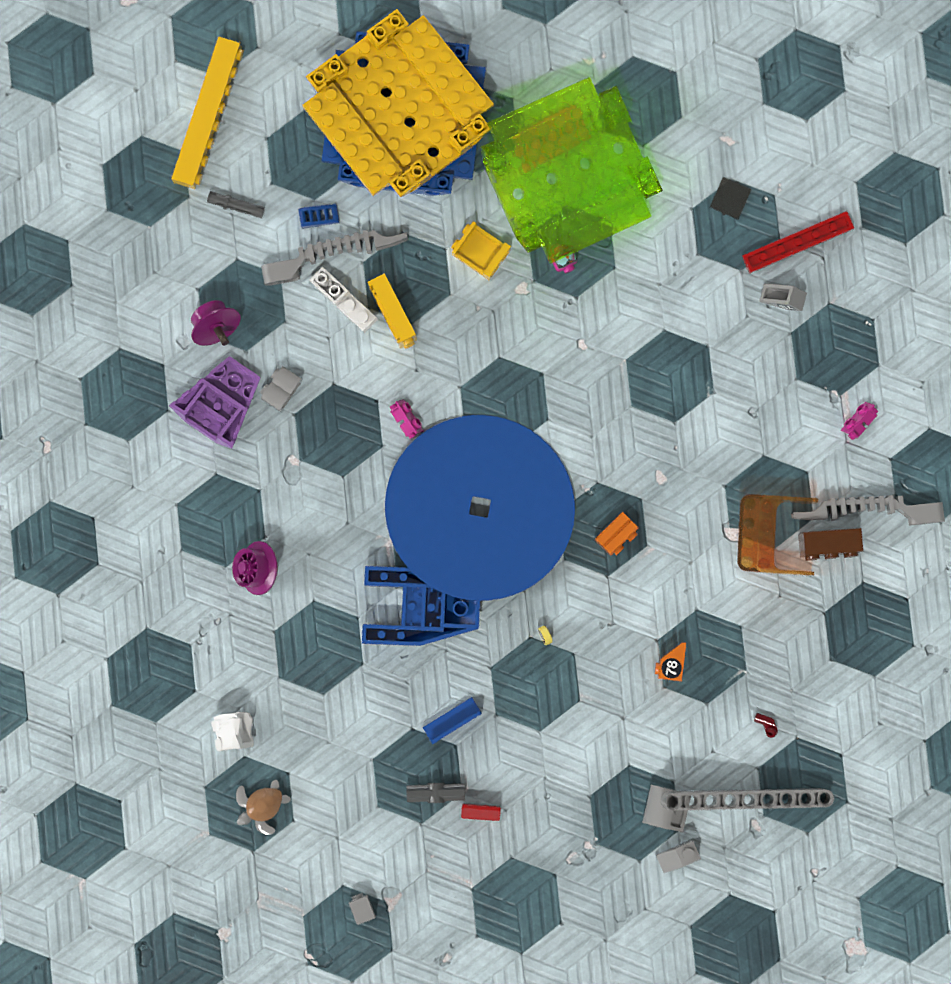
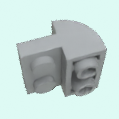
[642,785,691,832]

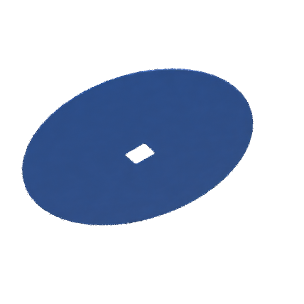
[385,415,575,601]

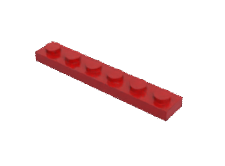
[742,211,854,274]

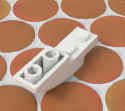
[309,267,378,333]

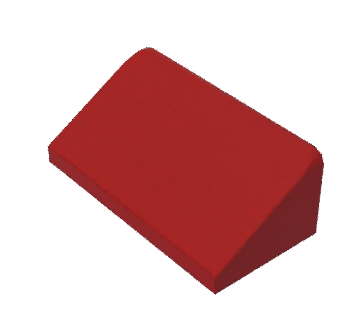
[461,803,501,821]

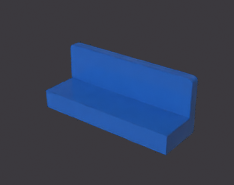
[423,697,482,744]

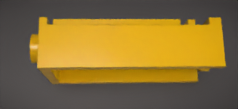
[368,273,417,349]

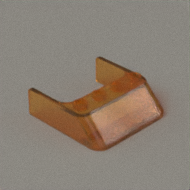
[737,494,818,577]

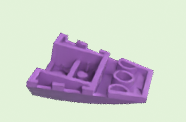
[169,356,261,449]

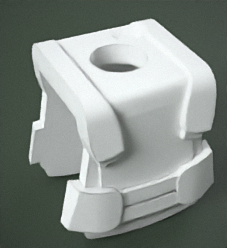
[211,712,254,751]

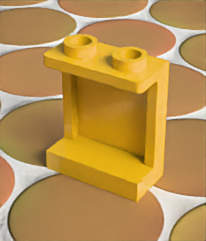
[451,221,511,280]

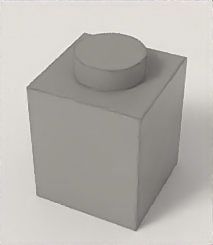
[349,893,376,925]

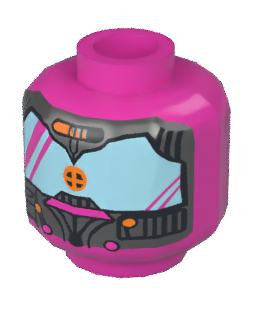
[550,244,578,274]

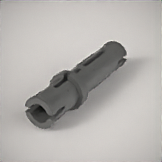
[207,191,265,219]

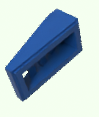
[298,204,339,229]

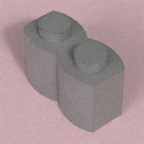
[260,366,302,412]

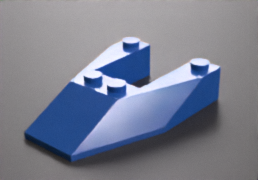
[362,566,480,646]

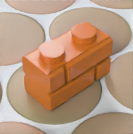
[595,512,638,556]

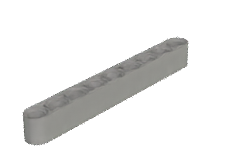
[660,788,834,811]

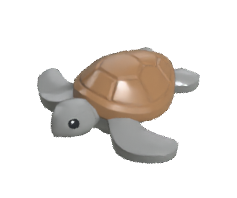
[236,780,291,835]

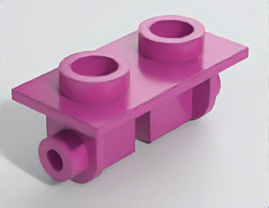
[390,399,424,439]
[841,402,878,440]

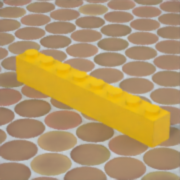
[171,36,243,189]

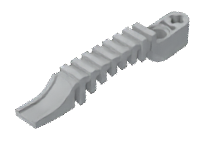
[261,230,408,286]
[791,495,945,526]

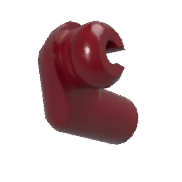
[754,713,778,738]

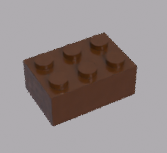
[798,528,863,561]

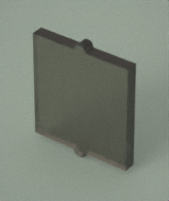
[710,177,752,220]

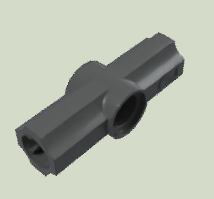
[407,783,465,803]

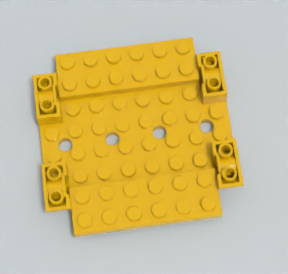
[302,9,494,198]

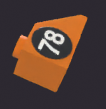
[654,642,686,681]

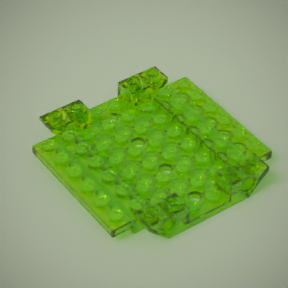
[480,77,663,264]

